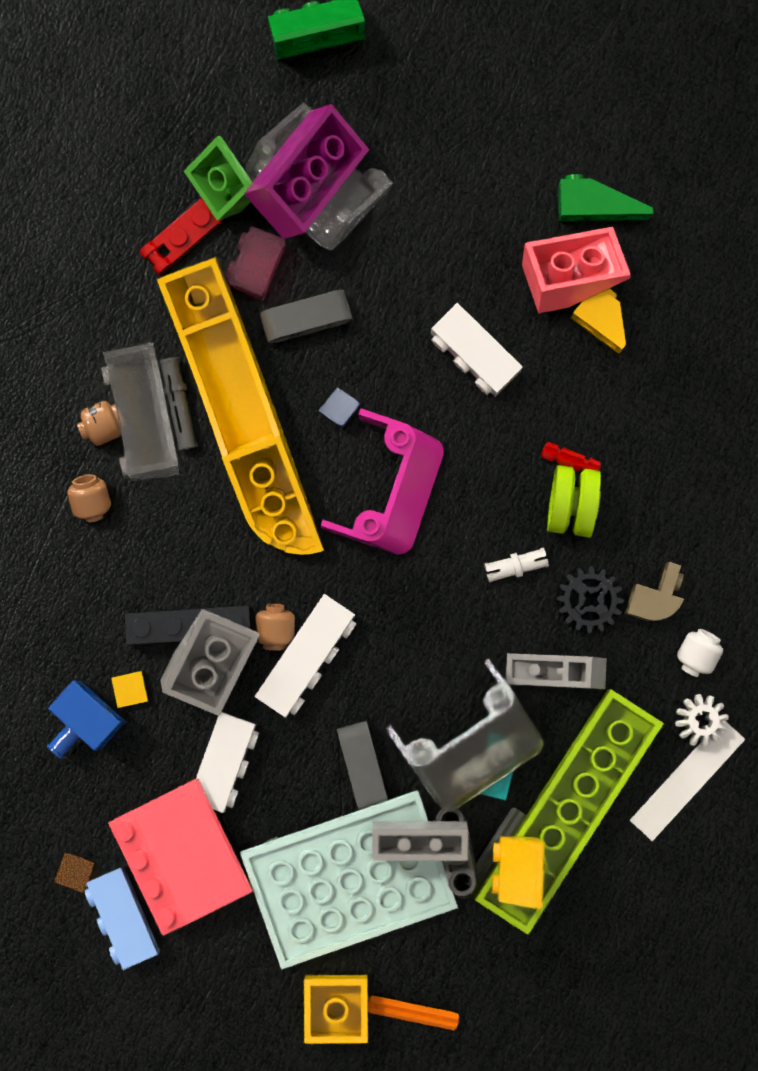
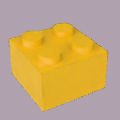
[304,975,368,1043]

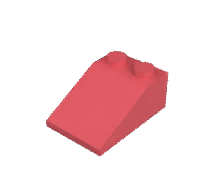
[522,227,631,313]

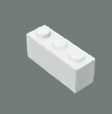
[431,303,523,397]
[196,712,260,813]

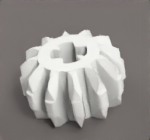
[675,694,728,747]

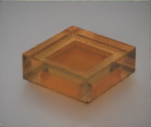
[54,852,95,893]

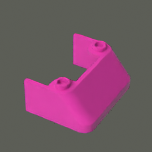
[321,409,444,555]

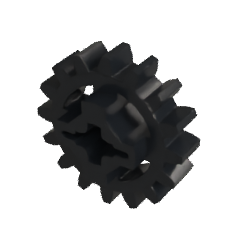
[556,566,624,634]

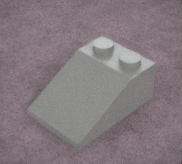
[161,609,260,716]

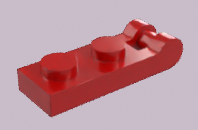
[139,198,223,275]

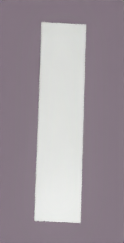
[630,721,745,841]

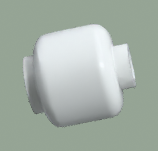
[677,629,723,677]

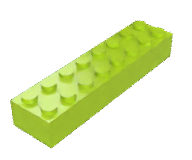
[474,689,664,934]

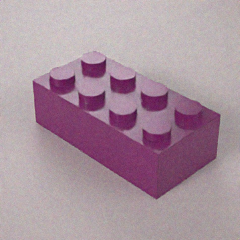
[244,104,369,239]

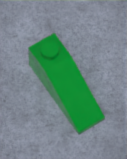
[558,174,653,222]

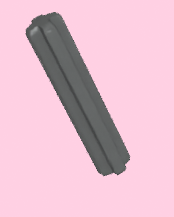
[465,807,526,890]

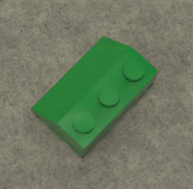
[268,0,365,60]

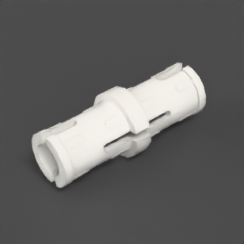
[484,548,549,583]

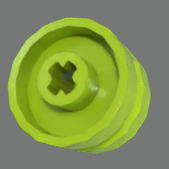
[547,465,601,538]

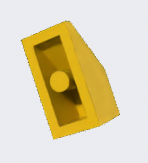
[571,288,626,354]

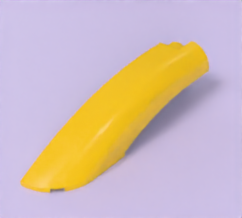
[157,257,324,555]

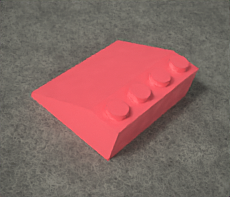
[108,778,253,935]

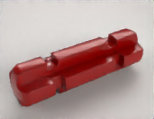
[541,442,601,472]

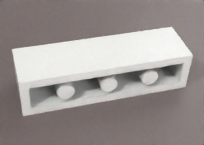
[255,594,356,718]

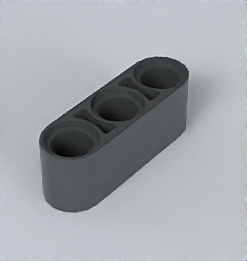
[260,290,353,343]
[337,721,388,810]
[436,807,479,899]

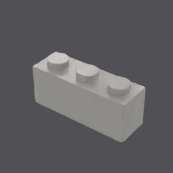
[372,821,468,861]

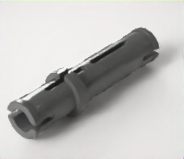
[160,357,198,451]

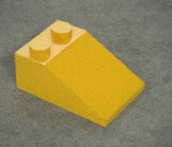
[492,836,544,909]

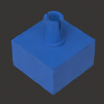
[47,680,126,759]

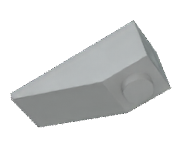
[506,653,607,689]

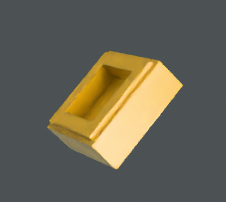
[111,671,149,708]

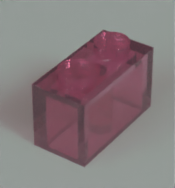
[225,226,286,301]

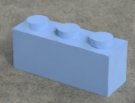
[85,866,160,970]

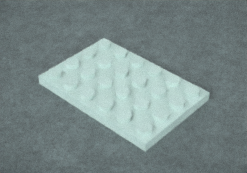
[241,790,458,969]

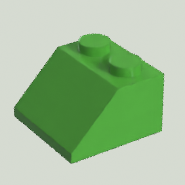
[184,136,253,221]

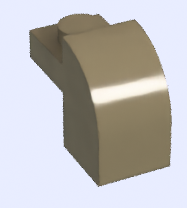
[624,562,684,621]

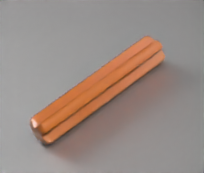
[367,996,459,1030]

